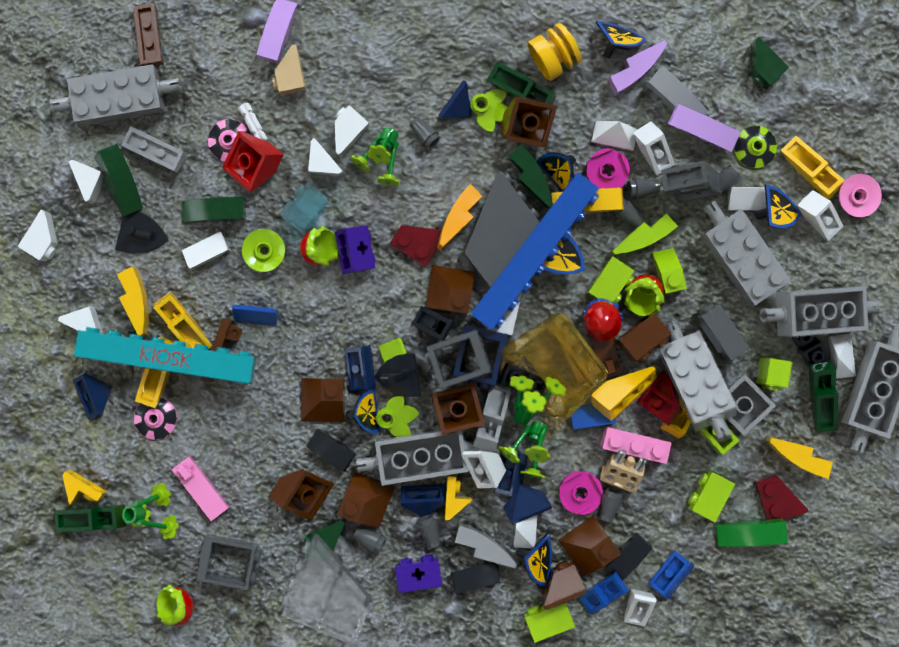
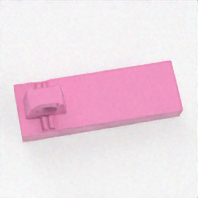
[172,456,229,521]

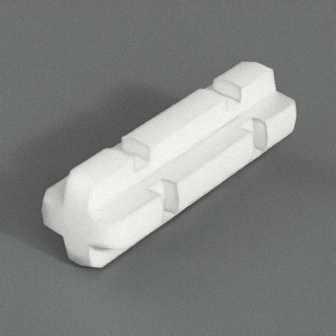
[239,103,267,141]

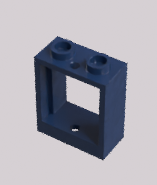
[453,324,509,389]

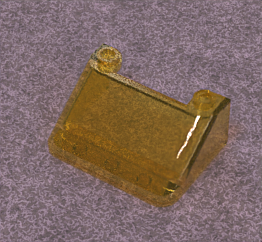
[500,313,607,419]

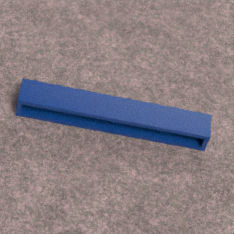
[471,173,599,331]

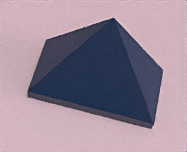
[438,80,472,121]
[73,373,112,420]
[401,484,445,517]
[503,485,552,525]

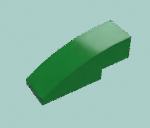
[715,518,788,547]

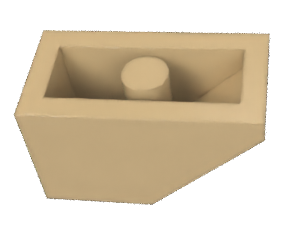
[272,44,307,96]

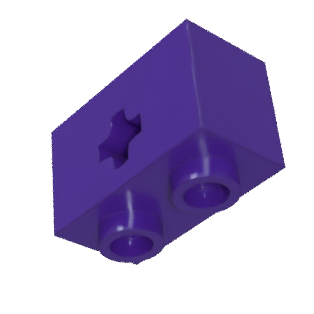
[335,225,376,274]
[395,554,442,593]

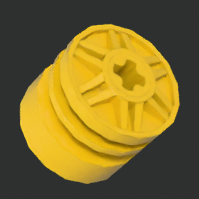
[527,23,582,82]

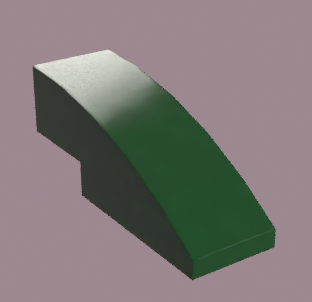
[487,61,556,104]
[94,144,143,217]
[508,144,553,210]
[182,196,246,223]
[809,362,838,433]
[54,505,126,532]

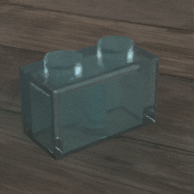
[281,182,330,234]

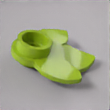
[470,89,507,132]
[376,396,419,437]

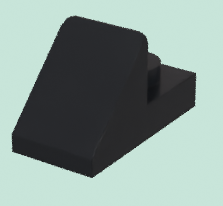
[411,306,454,341]

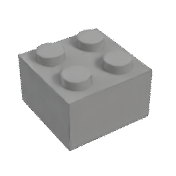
[728,373,776,436]

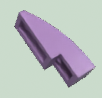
[256,0,298,64]
[608,40,667,96]
[668,104,741,152]

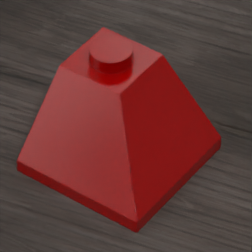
[222,131,284,192]

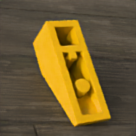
[591,366,657,421]

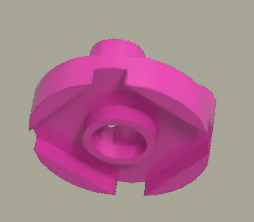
[586,148,630,189]
[559,471,603,515]

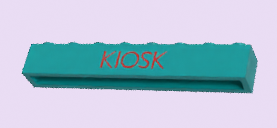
[74,327,257,384]

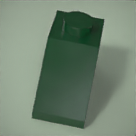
[751,37,789,89]
[302,518,346,563]

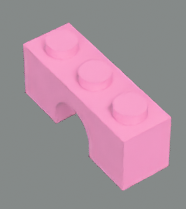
[600,426,672,464]

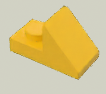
[62,470,107,505]
[445,474,473,520]

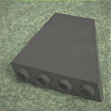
[464,171,540,288]

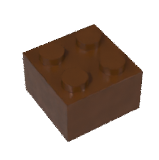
[615,313,671,362]

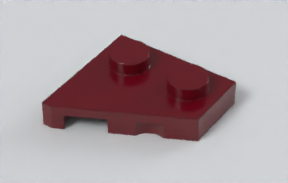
[390,225,441,267]
[637,370,683,426]
[755,475,809,520]

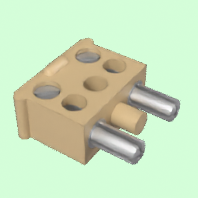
[600,449,647,493]

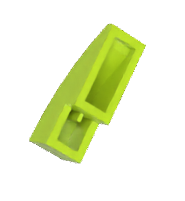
[610,213,678,256]

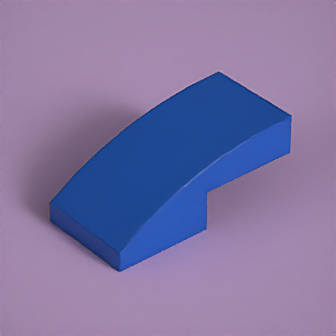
[578,572,629,614]

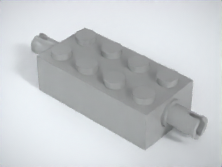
[50,64,182,126]
[701,201,791,308]
[760,286,880,337]
[659,321,737,442]
[840,326,899,453]
[356,430,488,485]

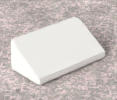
[728,187,766,211]
[182,231,230,270]

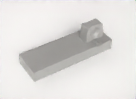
[121,126,187,173]

